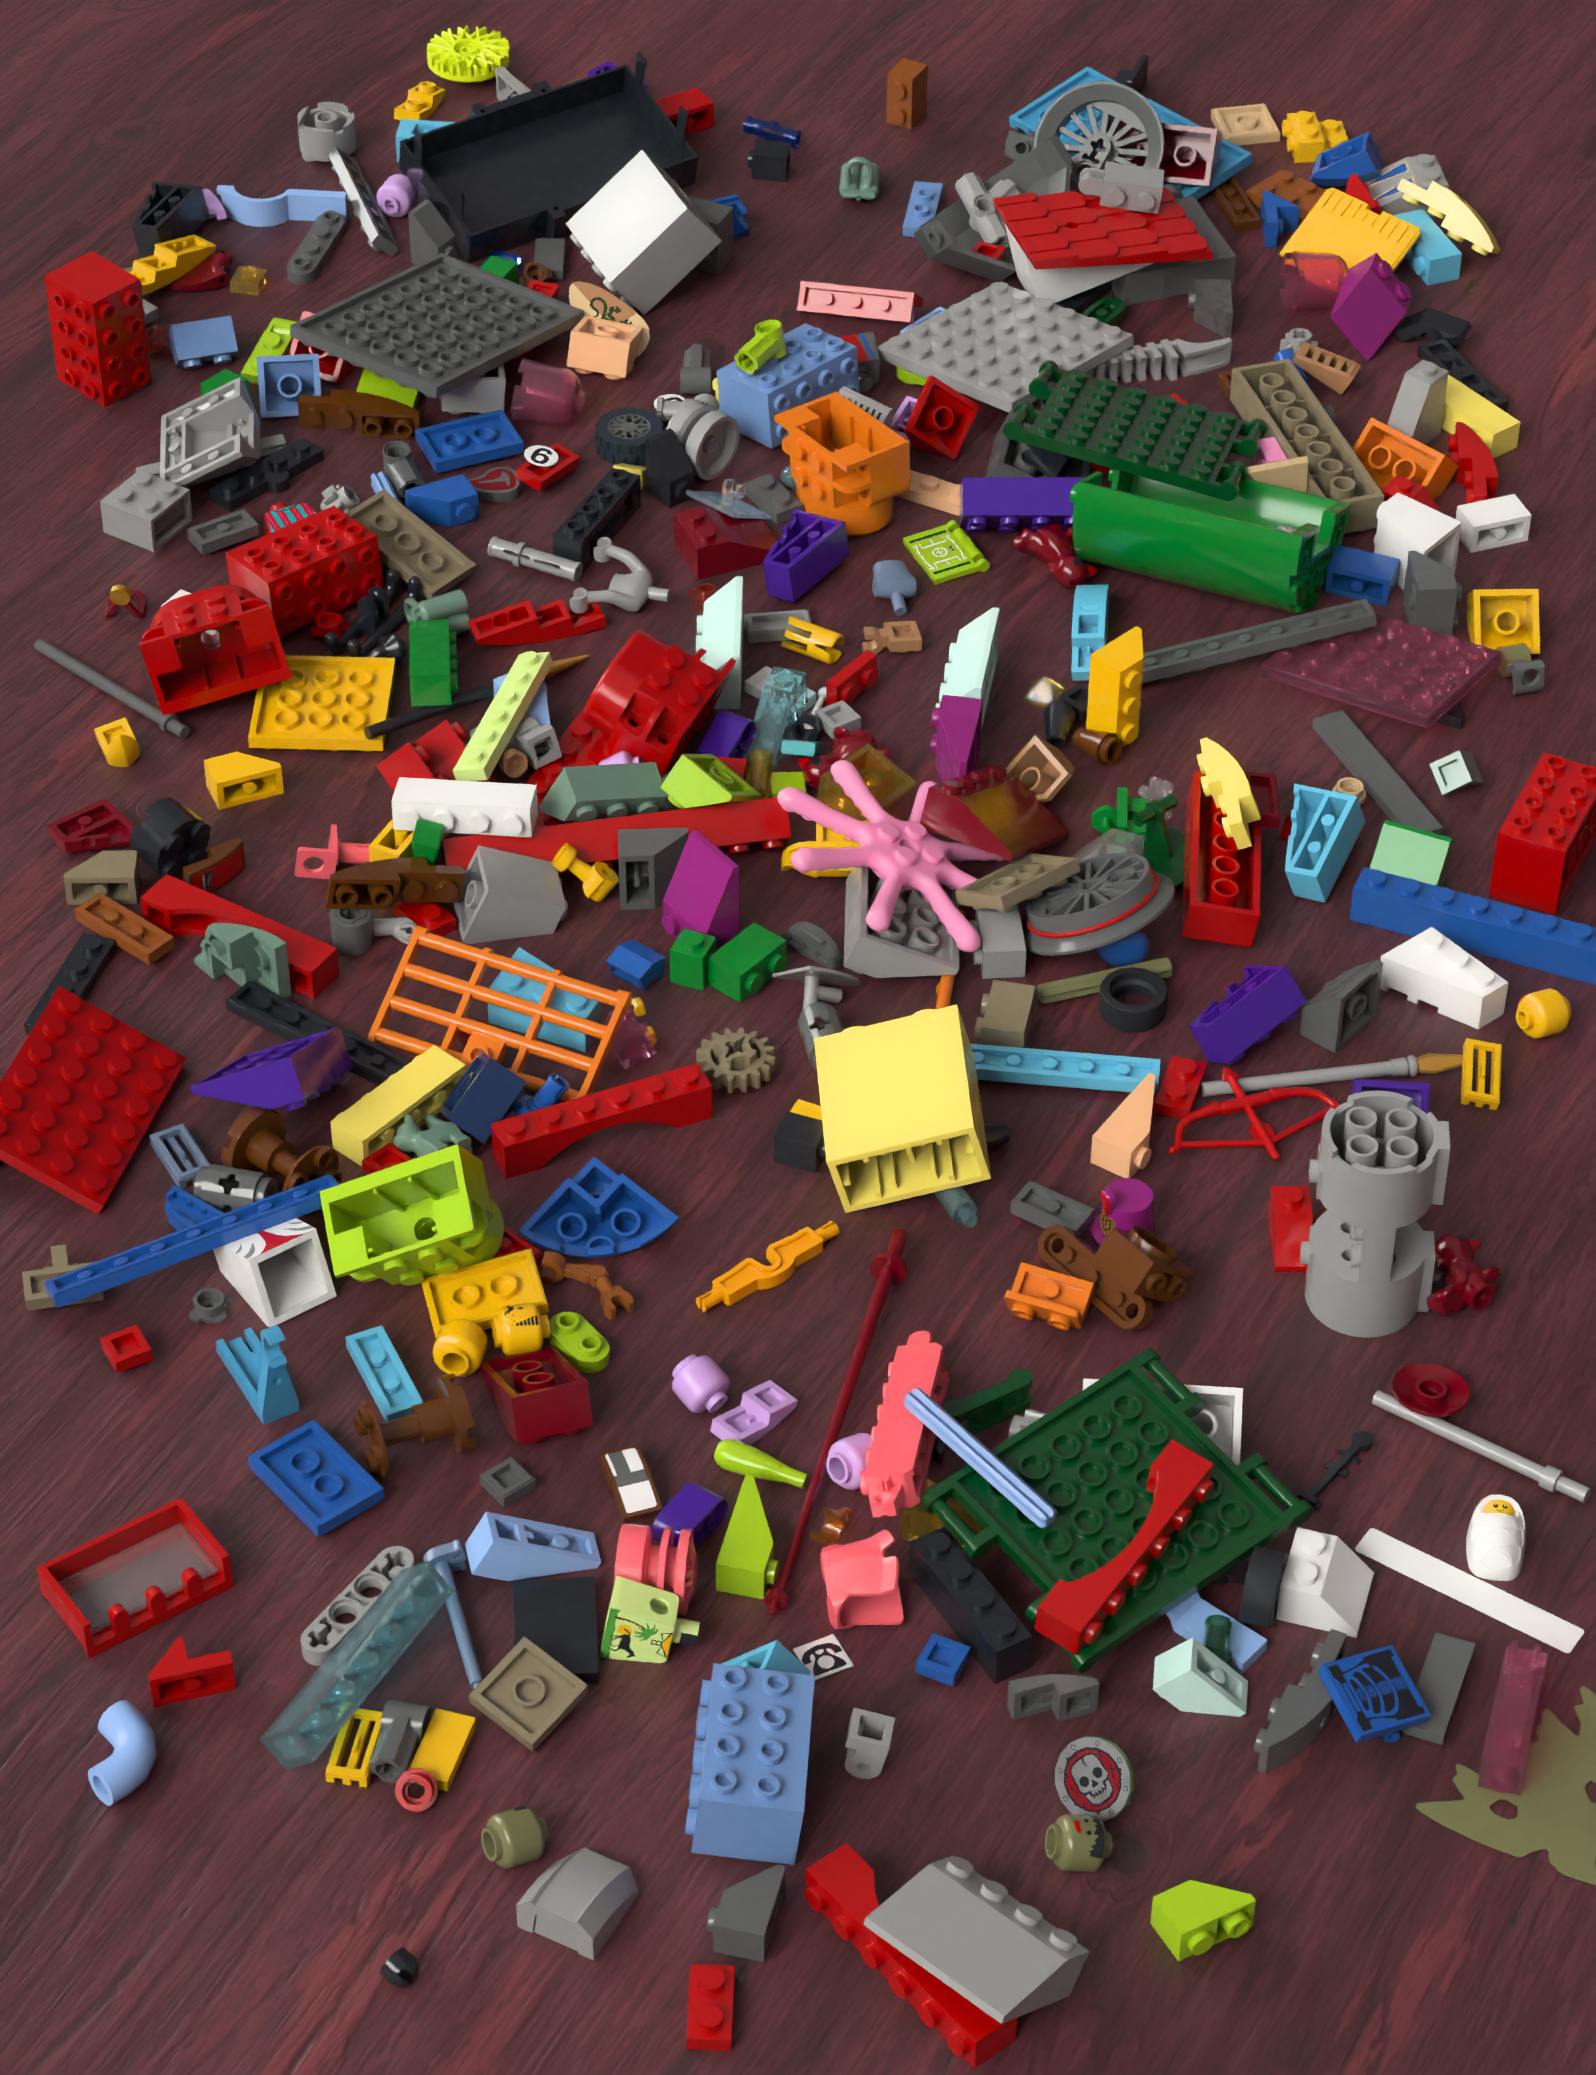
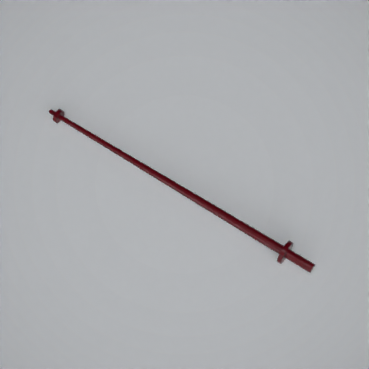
[764,1229,908,1616]

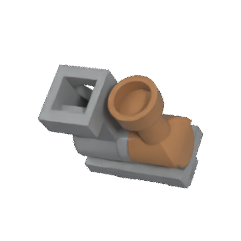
[469,712,562,778]

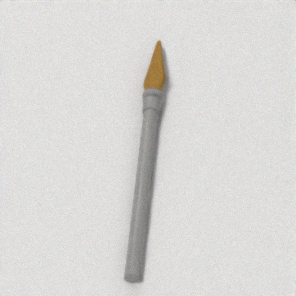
[1201,1053,1487,1097]

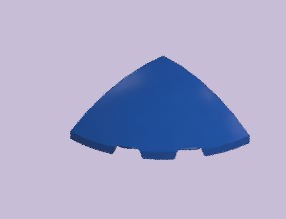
[518,1157,679,1258]

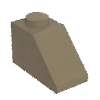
[64,850,141,905]

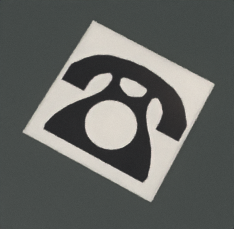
[793,1634,854,1680]

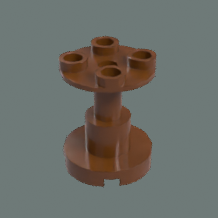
[222,1107,342,1217]
[352,1373,476,1477]

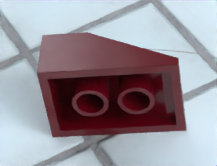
[674,506,778,580]
[479,1346,593,1444]

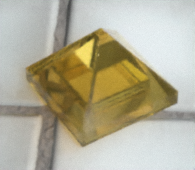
[1023,677,1065,707]

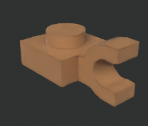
[861,621,922,654]

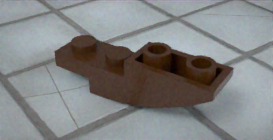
[298,389,420,440]
[325,857,466,910]

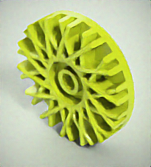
[427,25,510,83]

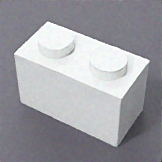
[1456,494,1531,553]

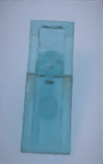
[743,666,808,770]

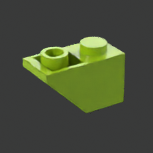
[1150,1880,1256,1962]

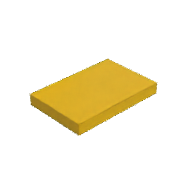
[421,1248,550,1339]

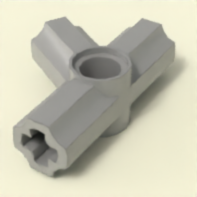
[955,172,1020,248]

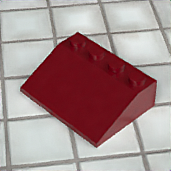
[920,765,1069,861]

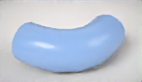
[88,1700,157,1806]

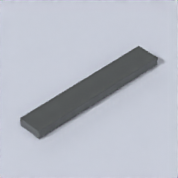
[1312,710,1443,835]

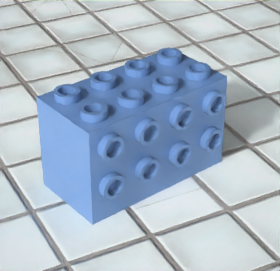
[717,323,860,449]
[685,1663,815,1865]

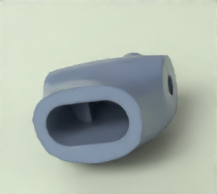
[872,560,917,616]

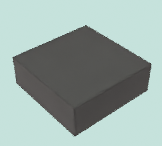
[480,1456,536,1508]

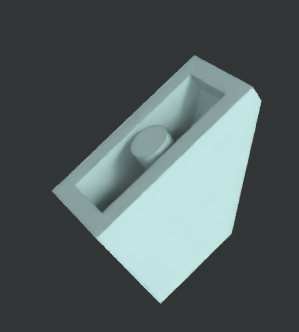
[1153,1638,1248,1717]

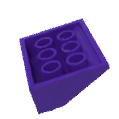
[190,1027,353,1111]

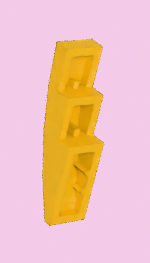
[129,234,216,296]

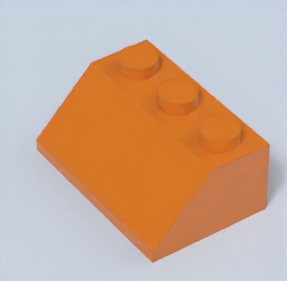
[1352,417,1459,500]

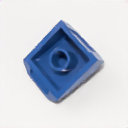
[1310,131,1383,187]

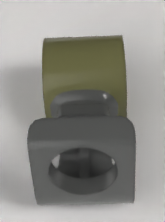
[1495,643,1545,695]

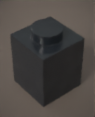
[747,140,790,182]
[774,1111,826,1173]

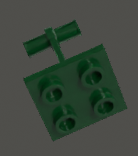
[1125,794,1185,891]

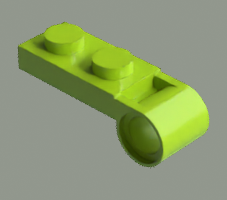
[241,317,297,385]

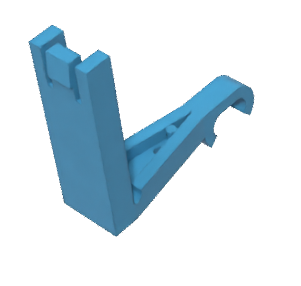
[215,1325,299,1425]

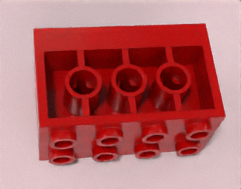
[1489,753,1596,916]

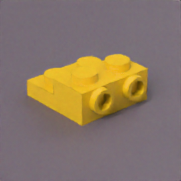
[1282,111,1348,163]

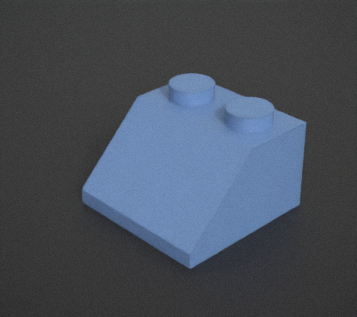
[167,316,238,370]

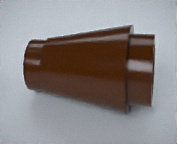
[1072,728,1123,765]

